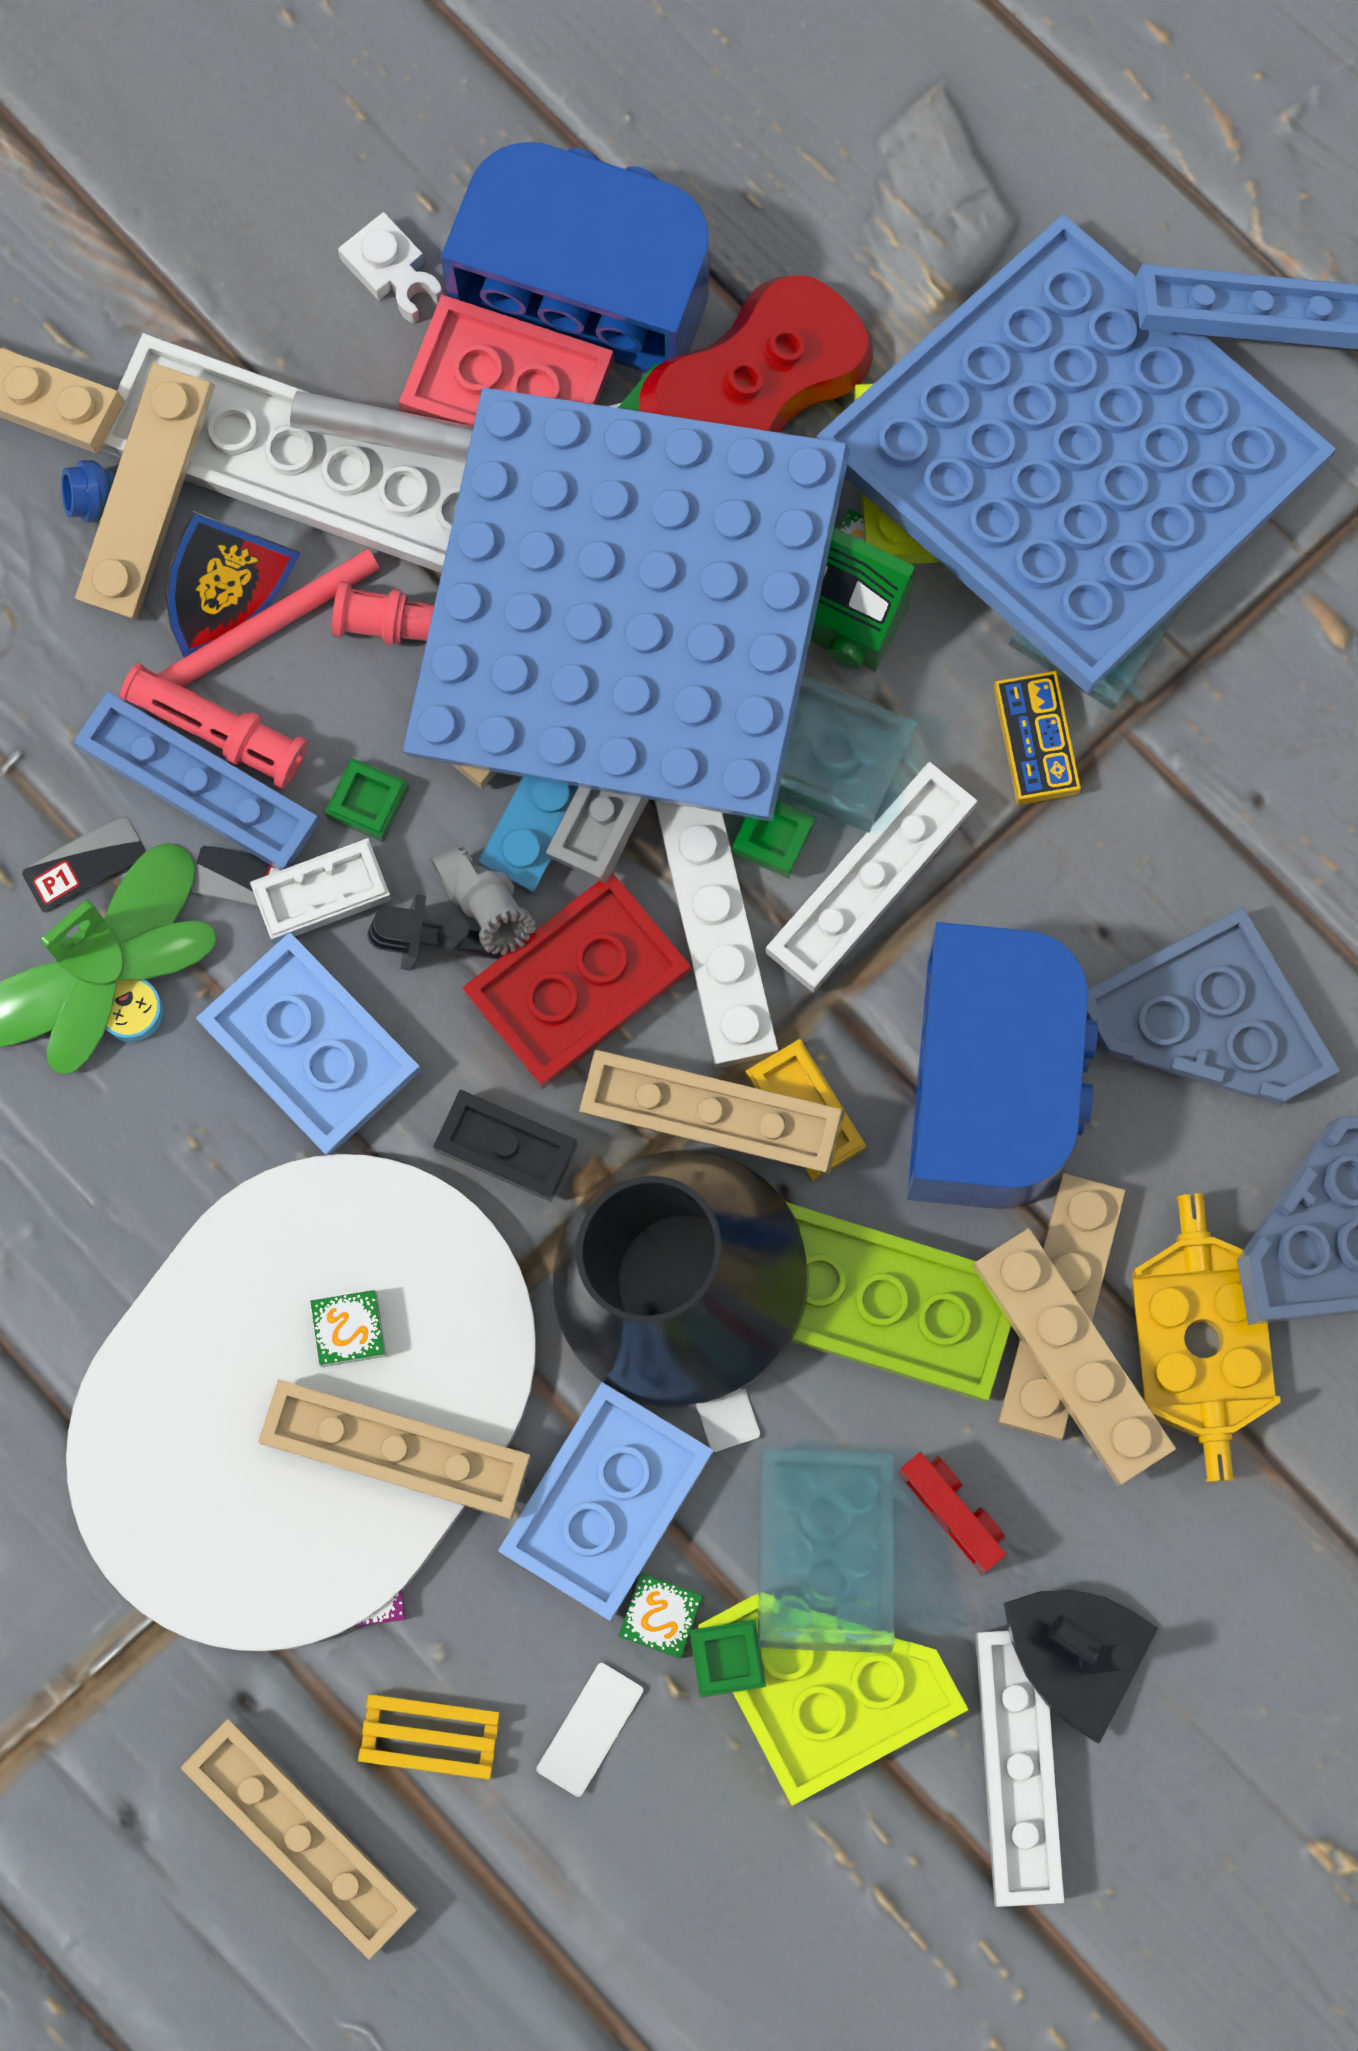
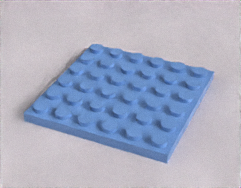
[815,214,1336,694]
[403,387,850,821]

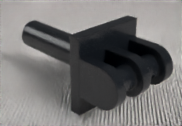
[367,895,503,971]

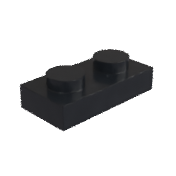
[433,1089,578,1202]

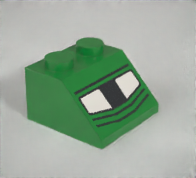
[811,527,916,672]

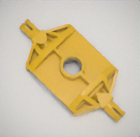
[1131,1193,1281,1483]

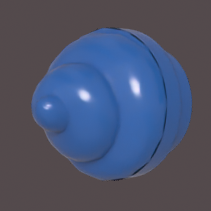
[61,460,115,523]

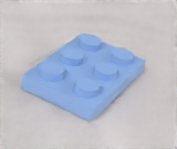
[196,932,421,1156]
[498,1382,714,1622]

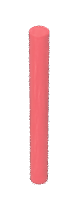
[158,548,380,687]

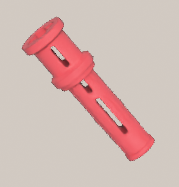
[332,581,434,646]
[120,663,309,790]

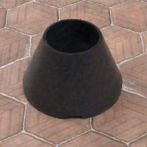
[553,1150,809,1408]

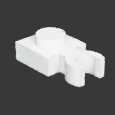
[338,212,443,324]

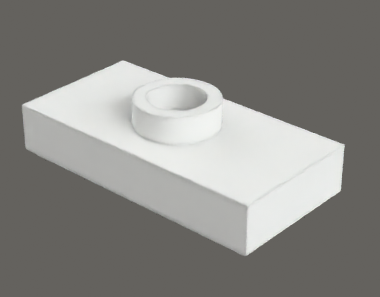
[250,838,392,945]

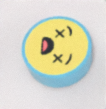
[106,979,164,1042]

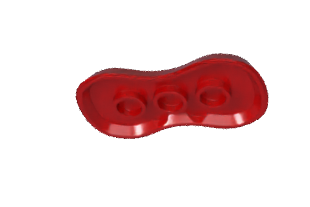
[639,275,873,433]

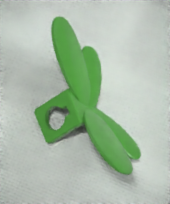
[0,843,216,1074]

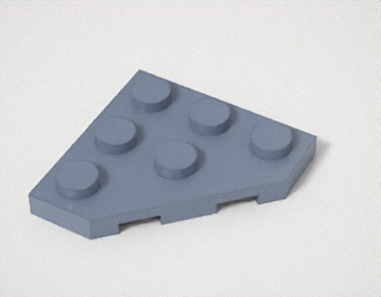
[1087,906,1340,1106]
[1237,1115,1358,1325]

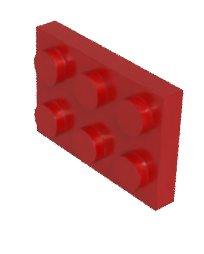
[462,872,691,1089]

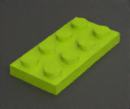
[786,1202,1011,1403]

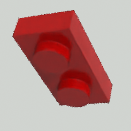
[897,1451,1007,1575]

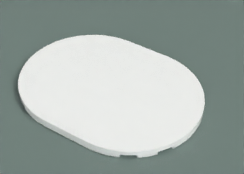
[66,1154,536,1652]

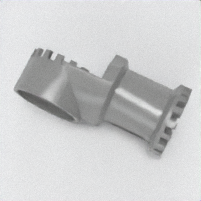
[431,843,536,955]

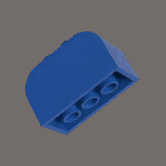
[440,142,709,373]
[907,922,1098,1209]

